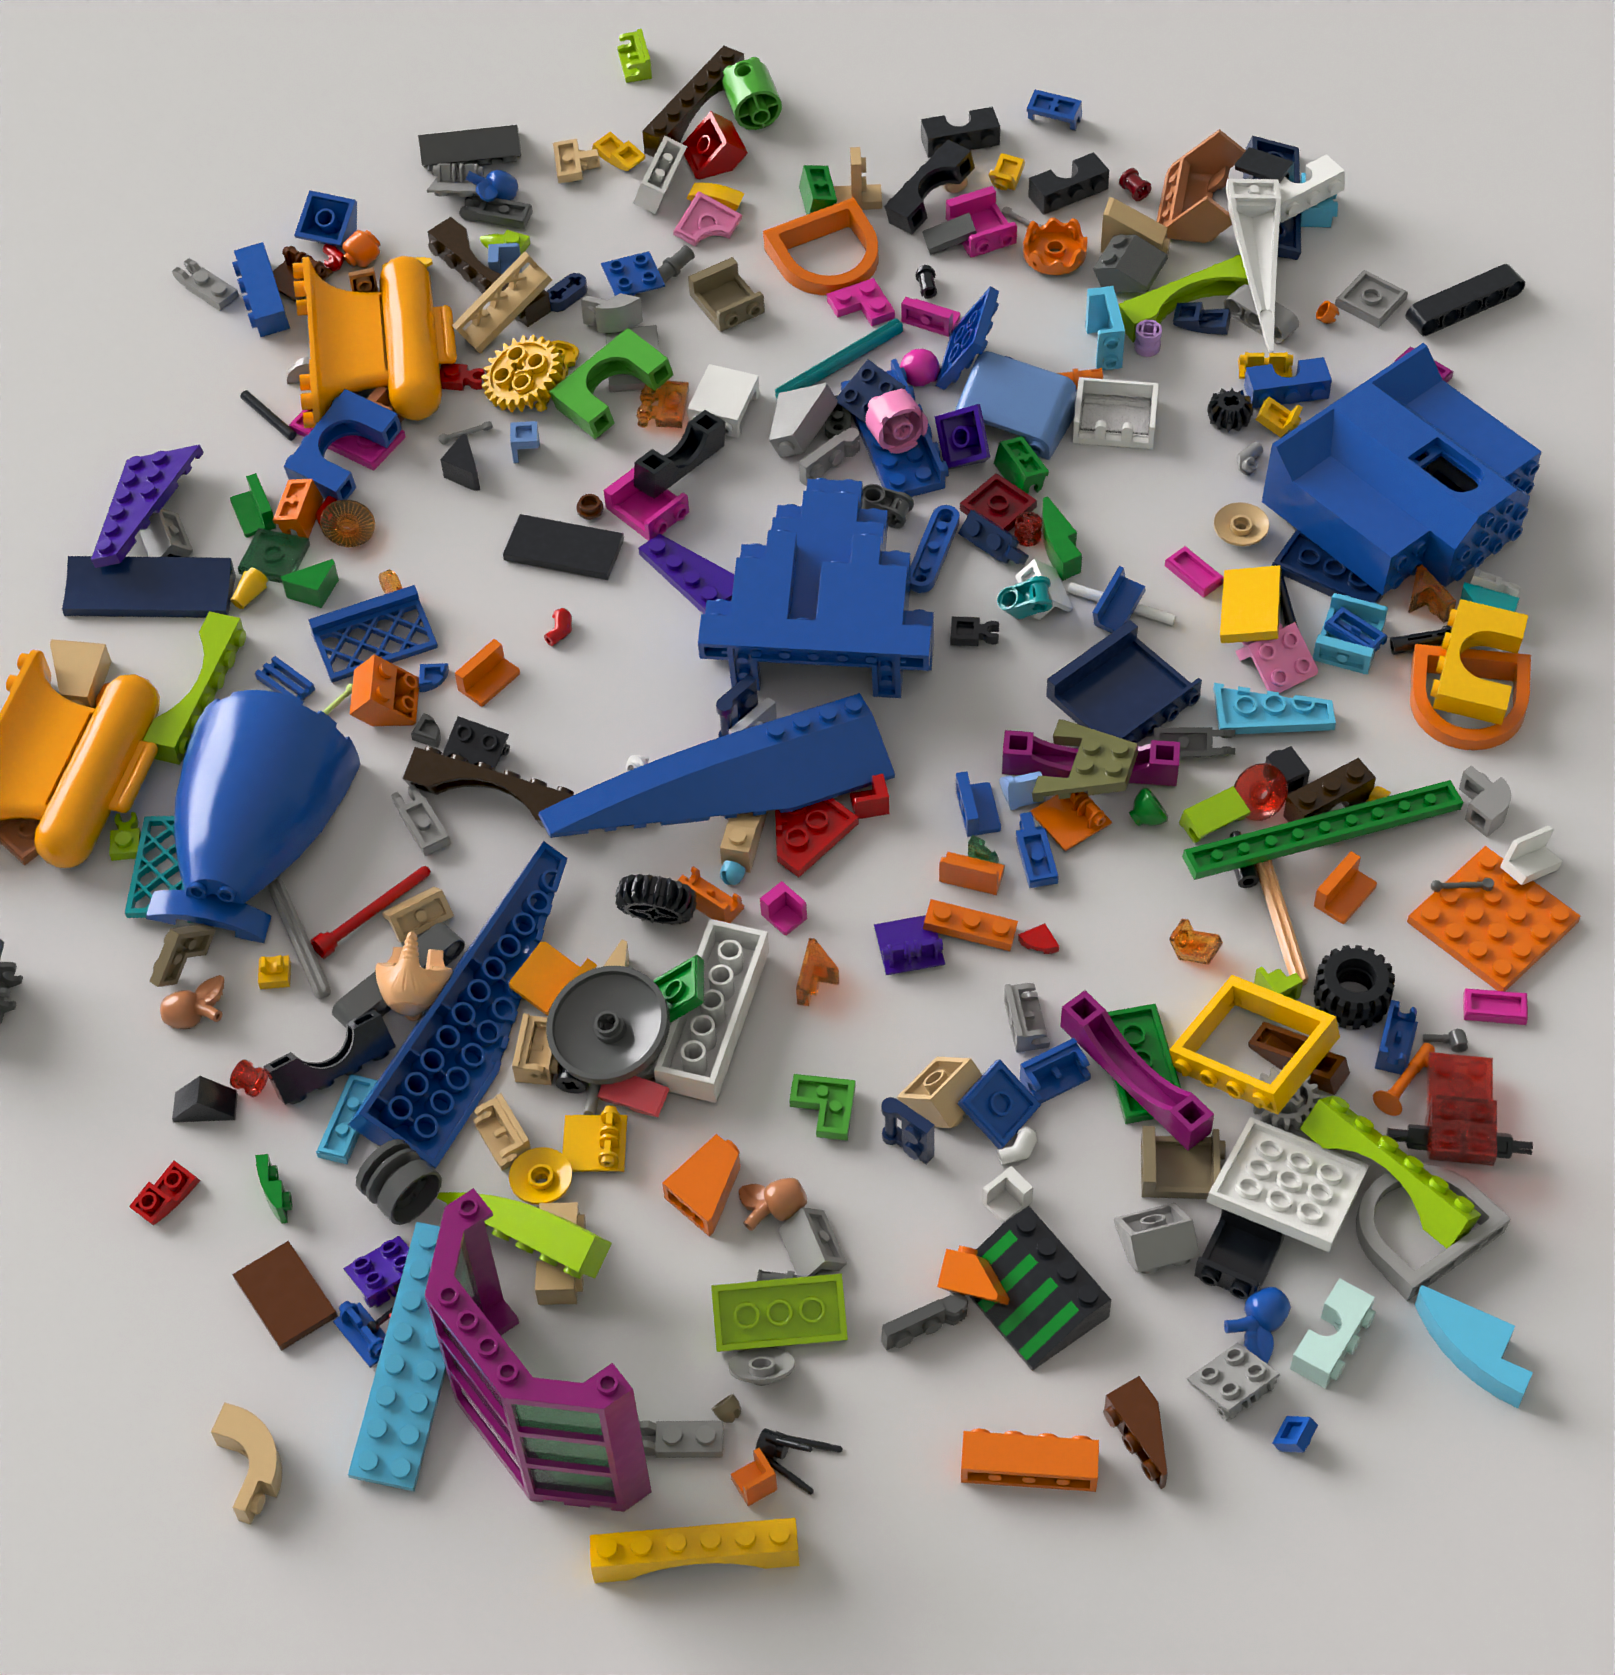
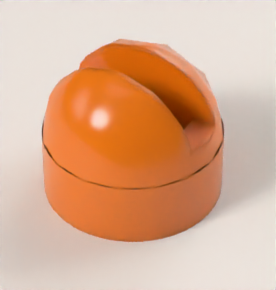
[1316,301,1339,324]

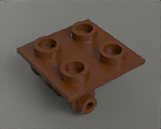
[273,246,333,301]

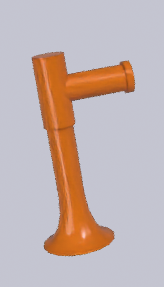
[1373,1043,1455,1116]

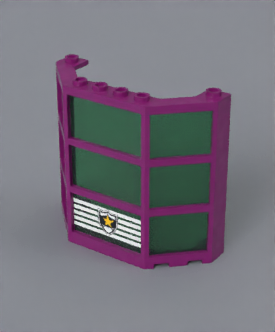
[425,1188,652,1512]

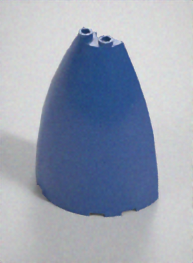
[174,690,361,904]

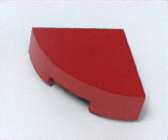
[1018,923,1059,954]

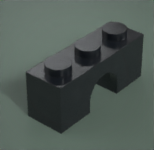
[921,107,1000,158]
[1028,152,1110,215]

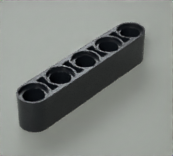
[1405,264,1525,336]

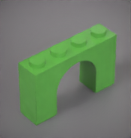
[549,328,674,439]

